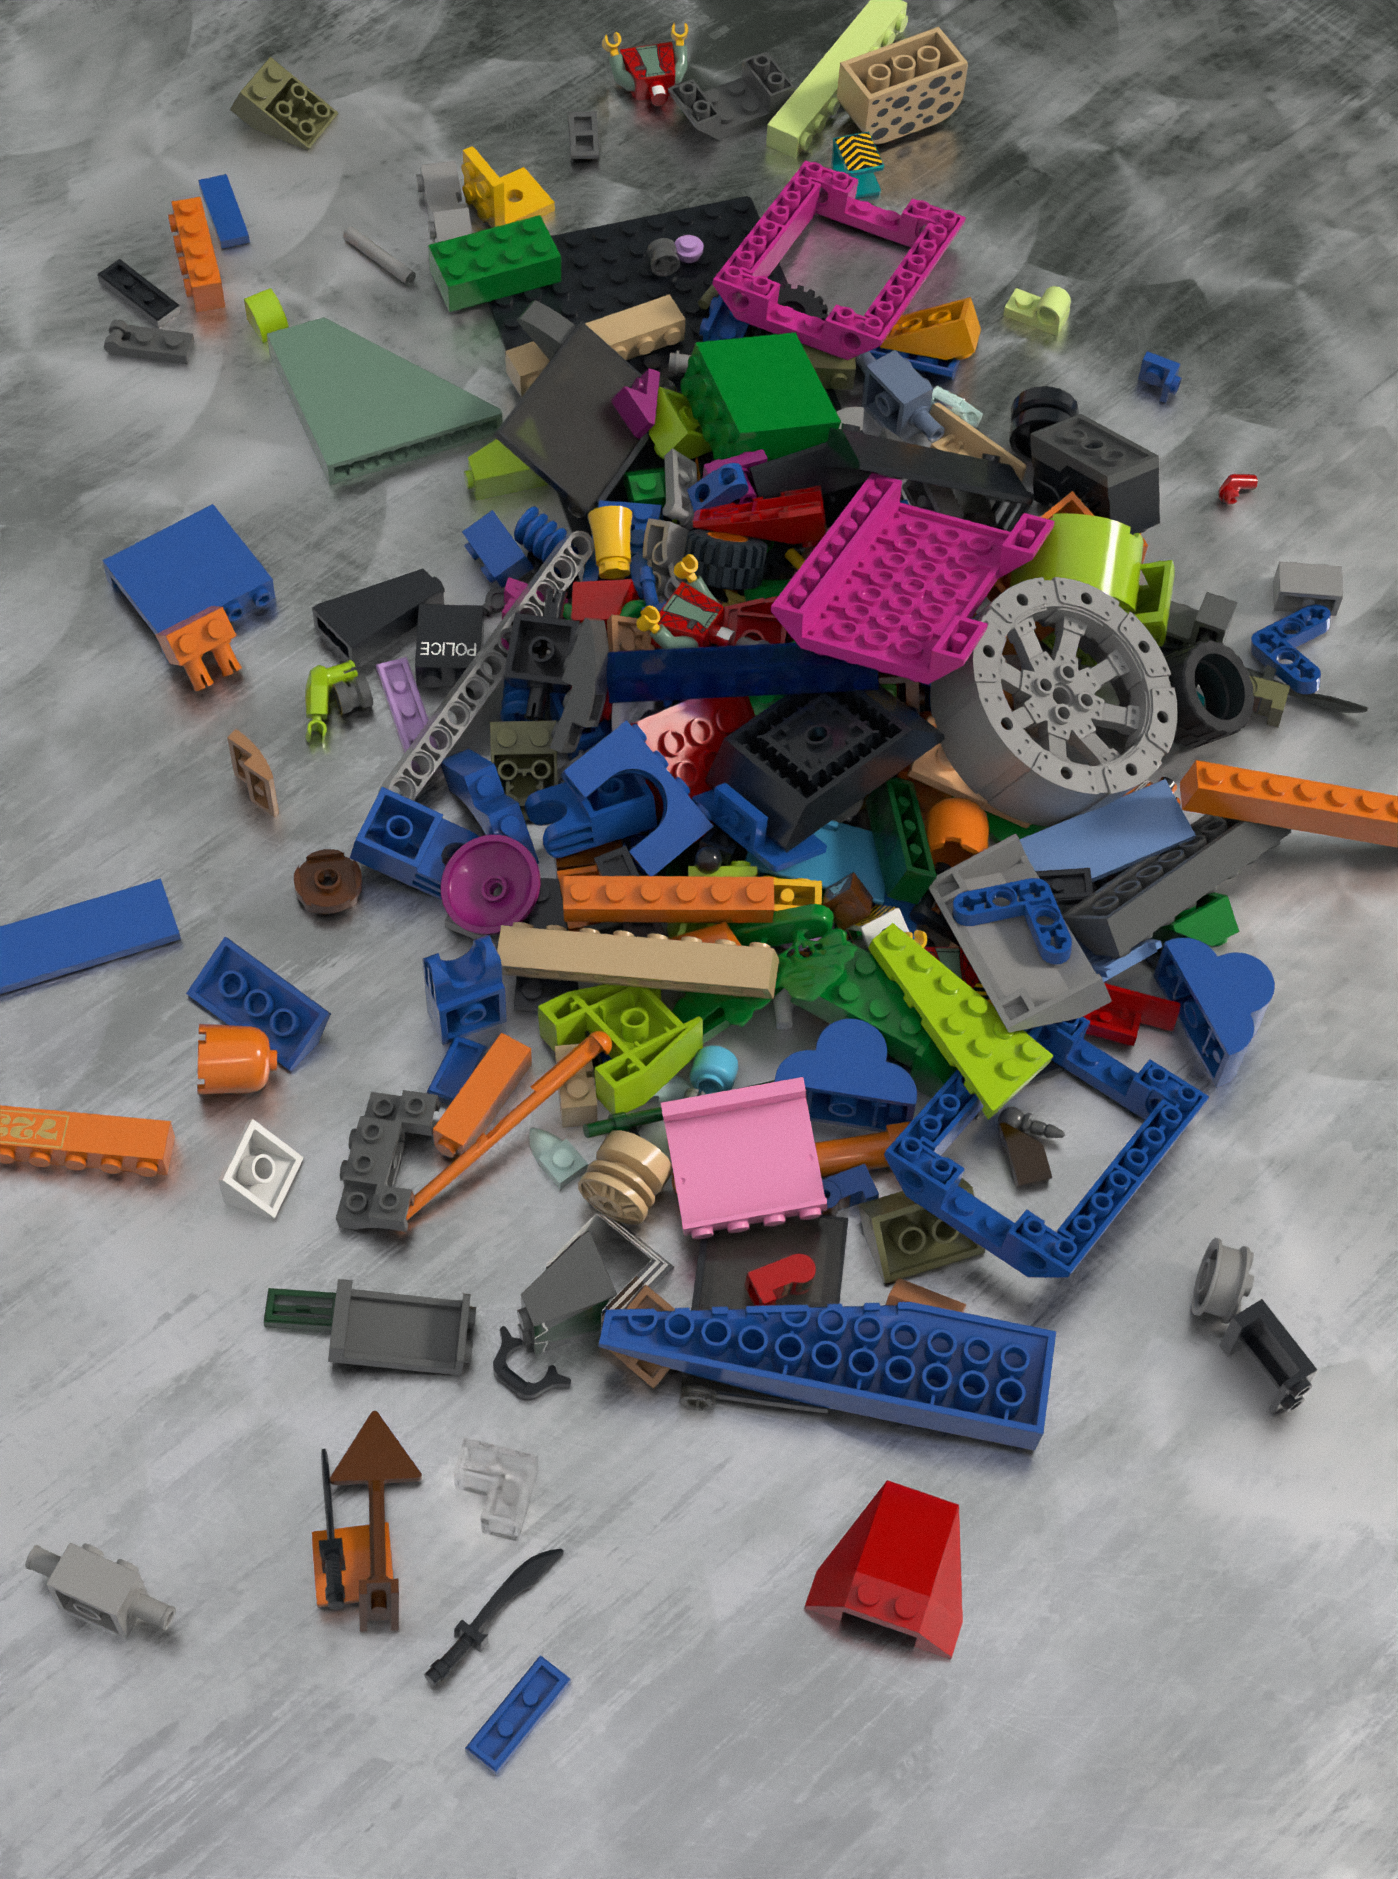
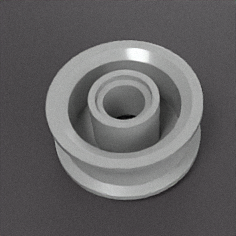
[1192,1238,1254,1324]

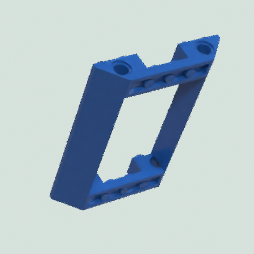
[884,1017,1209,1278]

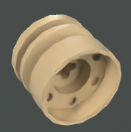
[578,1130,673,1225]

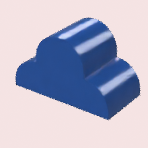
[1153,938,1275,1088]
[774,1019,917,1132]

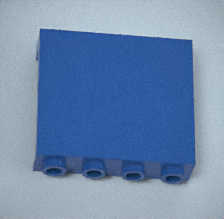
[102,504,276,655]

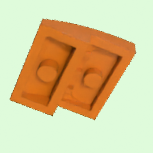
[312,1522,394,1608]

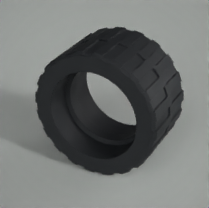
[1164,640,1254,748]

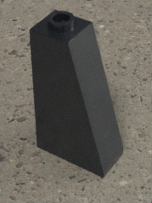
[312,568,445,666]

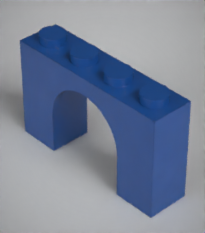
[560,720,714,876]

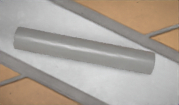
[343,226,416,285]

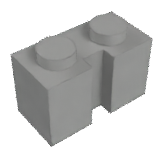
[1273,561,1343,616]

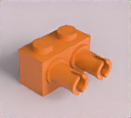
[155,606,242,691]

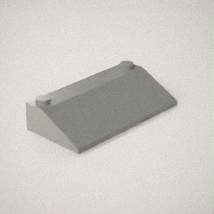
[929,834,1112,1033]

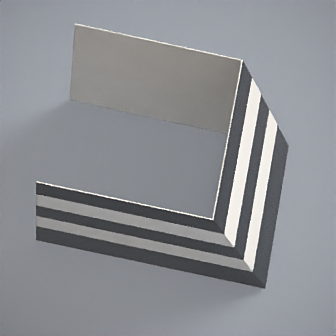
[546,1213,674,1331]

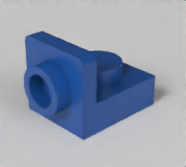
[1138,351,1182,403]

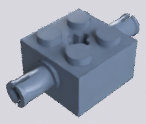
[855,350,945,443]

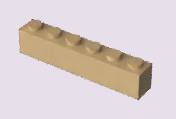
[505,294,686,397]

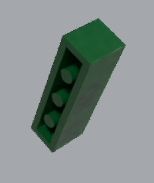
[865,776,937,904]

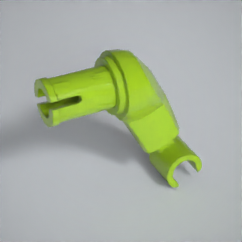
[305,660,358,743]

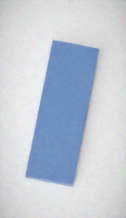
[1020,779,1196,882]

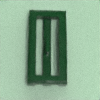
[263,1288,336,1332]

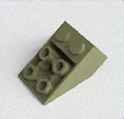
[230,57,338,151]
[490,720,558,821]

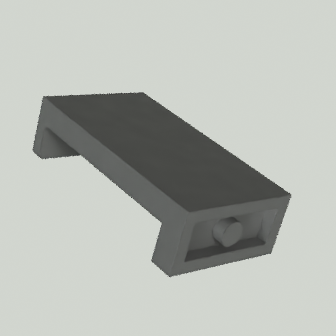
[328,1279,476,1376]

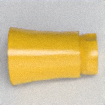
[588,506,632,580]

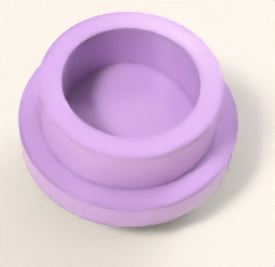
[675,235,704,263]

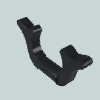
[493,1326,571,1399]

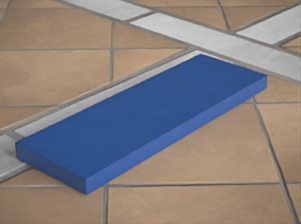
[0,878,181,994]

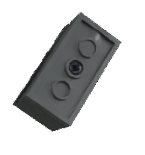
[1031,414,1160,535]

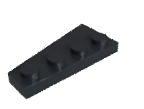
[514,878,579,1012]

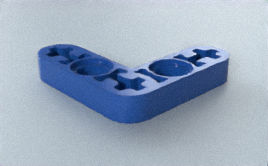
[1251,604,1331,694]
[952,878,1072,964]

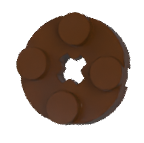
[294,849,363,914]

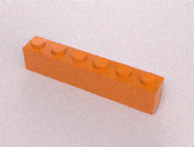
[563,876,774,923]

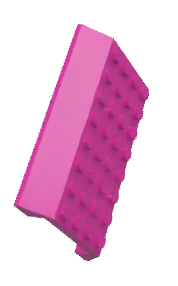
[771,473,1055,684]

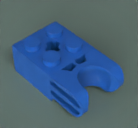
[582,500,664,600]
[525,774,658,858]
[350,787,480,900]
[422,935,507,1045]

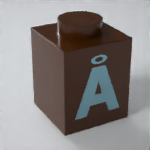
[822,872,873,930]

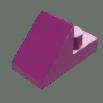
[611,368,660,438]

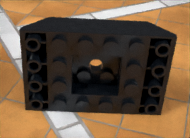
[705,665,945,853]

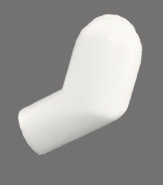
[774,988,797,1030]

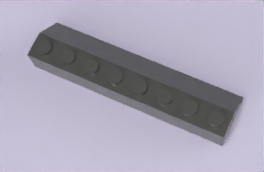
[1062,814,1291,959]

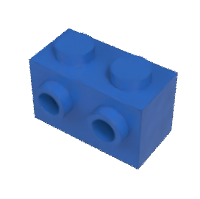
[462,510,534,587]

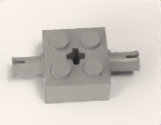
[25,1542,176,1639]

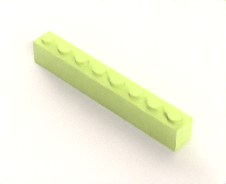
[766,0,908,159]

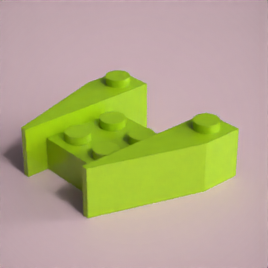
[538,984,703,1114]

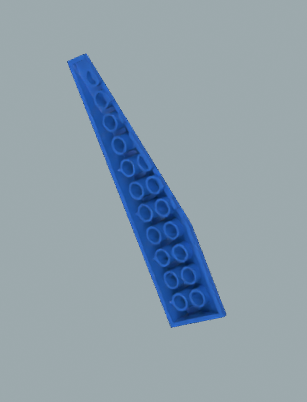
[598,1302,1056,1450]

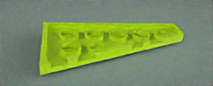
[868,923,1054,1120]

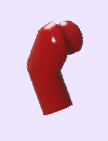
[1218,474,1258,505]

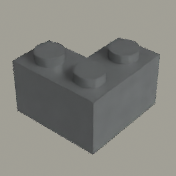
[1164,592,1237,647]

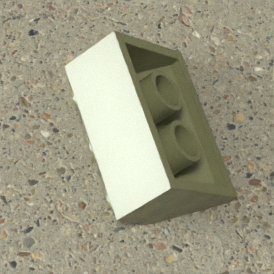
[858,1178,986,1284]

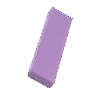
[376,657,441,773]

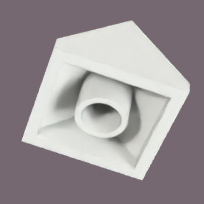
[218,1119,304,1219]

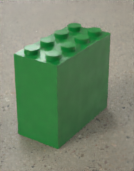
[681,332,841,462]

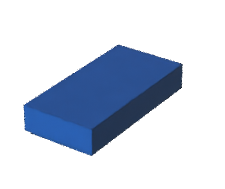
[427,1035,488,1105]

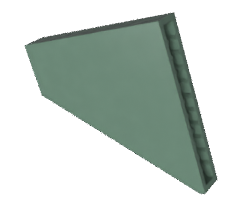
[267,317,503,486]

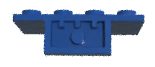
[692,783,827,872]

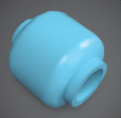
[689,1045,739,1094]

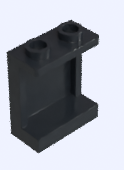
[1219,1299,1317,1415]

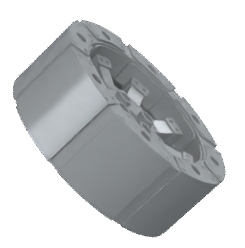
[930,577,1177,826]

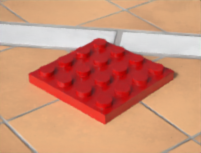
[630,678,756,846]

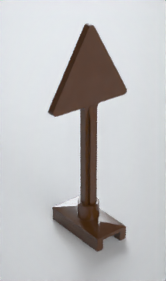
[330,1411,422,1632]

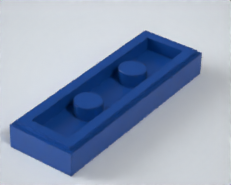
[198,174,250,249]
[465,1655,571,1775]

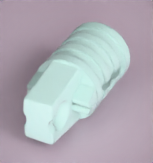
[929,386,983,429]

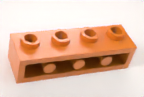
[168,197,225,312]

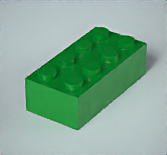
[428,215,561,312]
[790,931,927,1068]

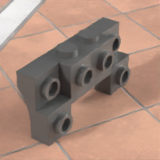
[336,1090,441,1232]

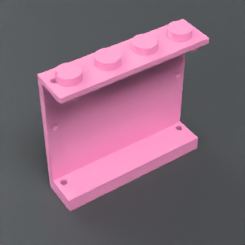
[661,1077,827,1239]

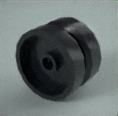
[1009,386,1079,462]

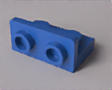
[699,295,752,342]

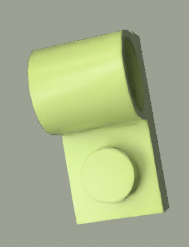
[1003,286,1071,336]

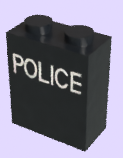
[415,604,484,688]

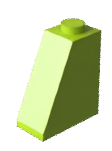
[464,419,548,501]

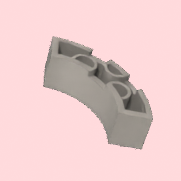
[415,161,472,243]
[643,518,722,605]

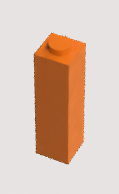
[433,1032,532,1158]

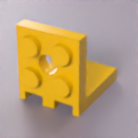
[461,146,555,228]

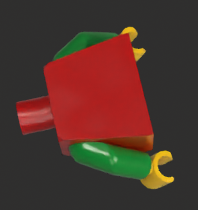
[563,579,646,637]

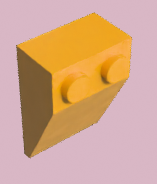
[880,297,981,360]

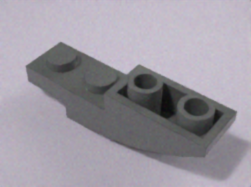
[516,300,623,410]
[550,618,609,753]

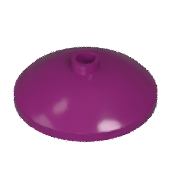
[441,835,541,936]

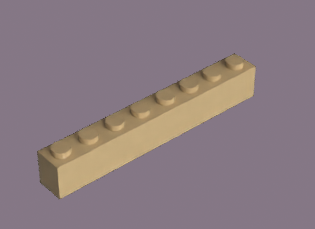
[497,922,779,999]

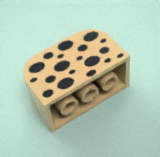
[837,27,968,144]

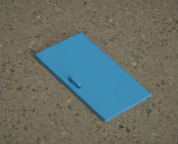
[745,821,885,905]

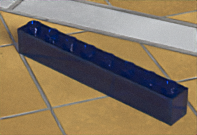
[607,643,879,703]

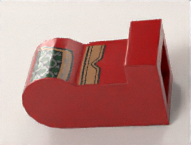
[744,1254,816,1306]

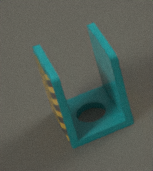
[831,132,884,199]

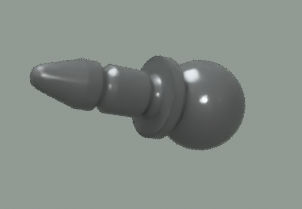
[998,1107,1065,1138]

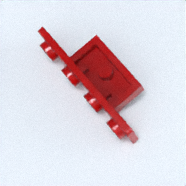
[1083,983,1181,1046]

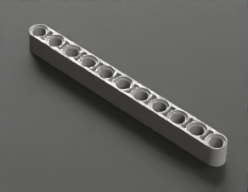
[378,531,594,800]

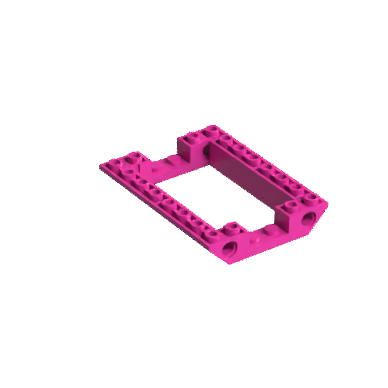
[713,160,966,360]

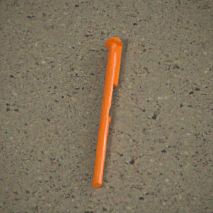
[406,1031,612,1220]

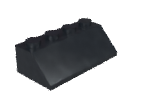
[748,430,871,514]

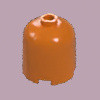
[924,797,989,867]
[197,1024,277,1095]

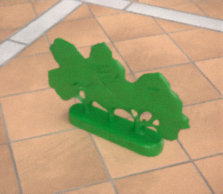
[671,904,857,1027]

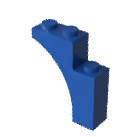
[440,748,539,864]

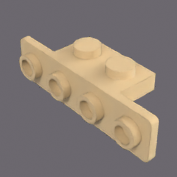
[930,402,1027,482]

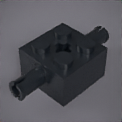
[504,589,581,721]

